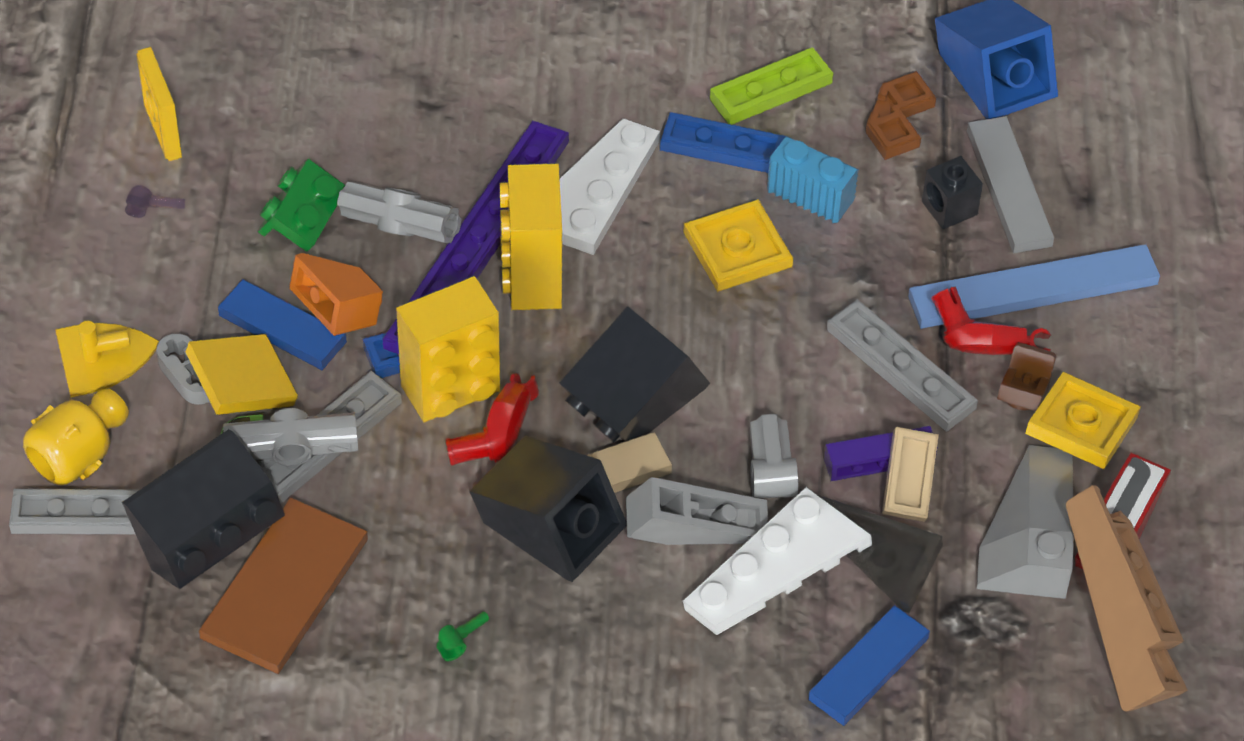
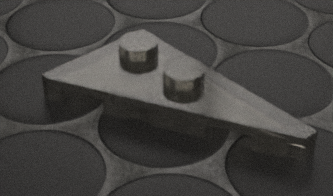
[797,489,943,613]

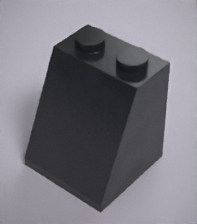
[559,306,710,443]
[469,435,627,582]

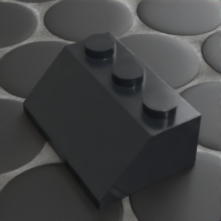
[122,429,285,589]

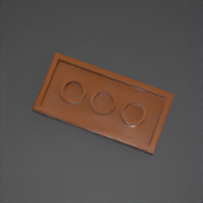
[199,497,368,674]

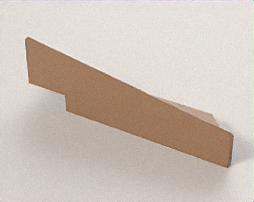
[1066,485,1188,711]

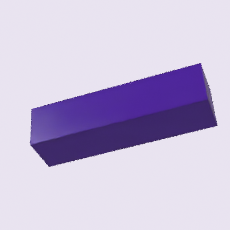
[824,426,938,481]

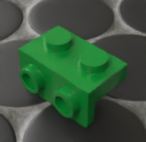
[257,159,346,252]

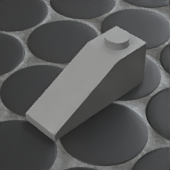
[626,477,768,545]

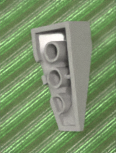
[976,445,1074,599]

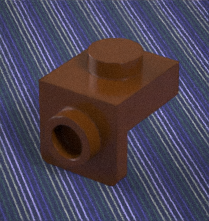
[997,342,1057,411]

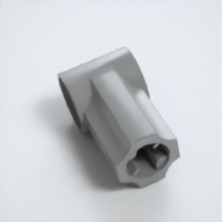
[749,414,798,498]

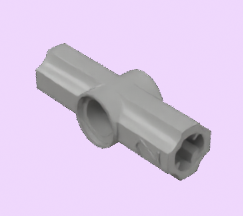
[337,181,462,243]
[223,408,358,466]

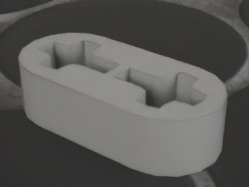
[157,334,210,404]

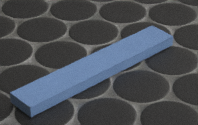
[908,244,1160,329]

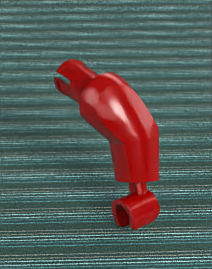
[931,287,1051,355]
[446,373,539,466]

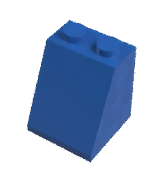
[935,0,1058,119]

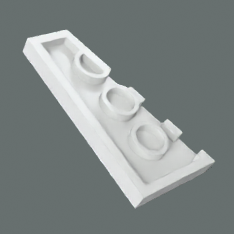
[560,119,660,255]
[683,487,872,635]

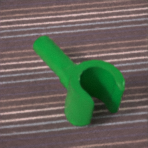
[436,611,489,661]

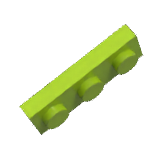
[710,47,833,125]

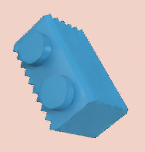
[767,136,859,223]

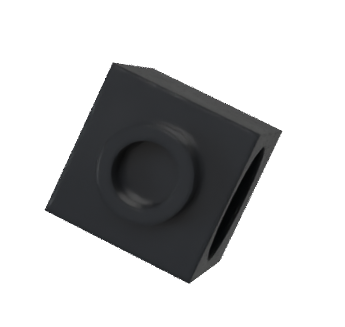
[922,156,983,229]

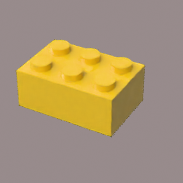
[500,164,562,310]
[396,276,500,423]

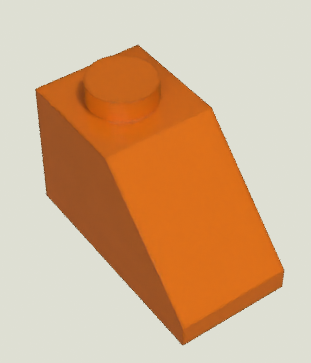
[289,253,383,336]

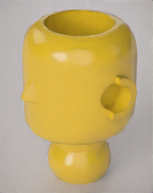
[23,389,129,485]

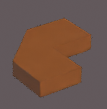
[866,71,936,160]

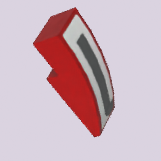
[1075,453,1171,569]

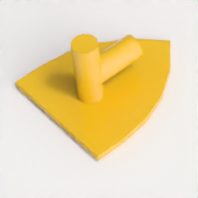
[55,321,159,398]

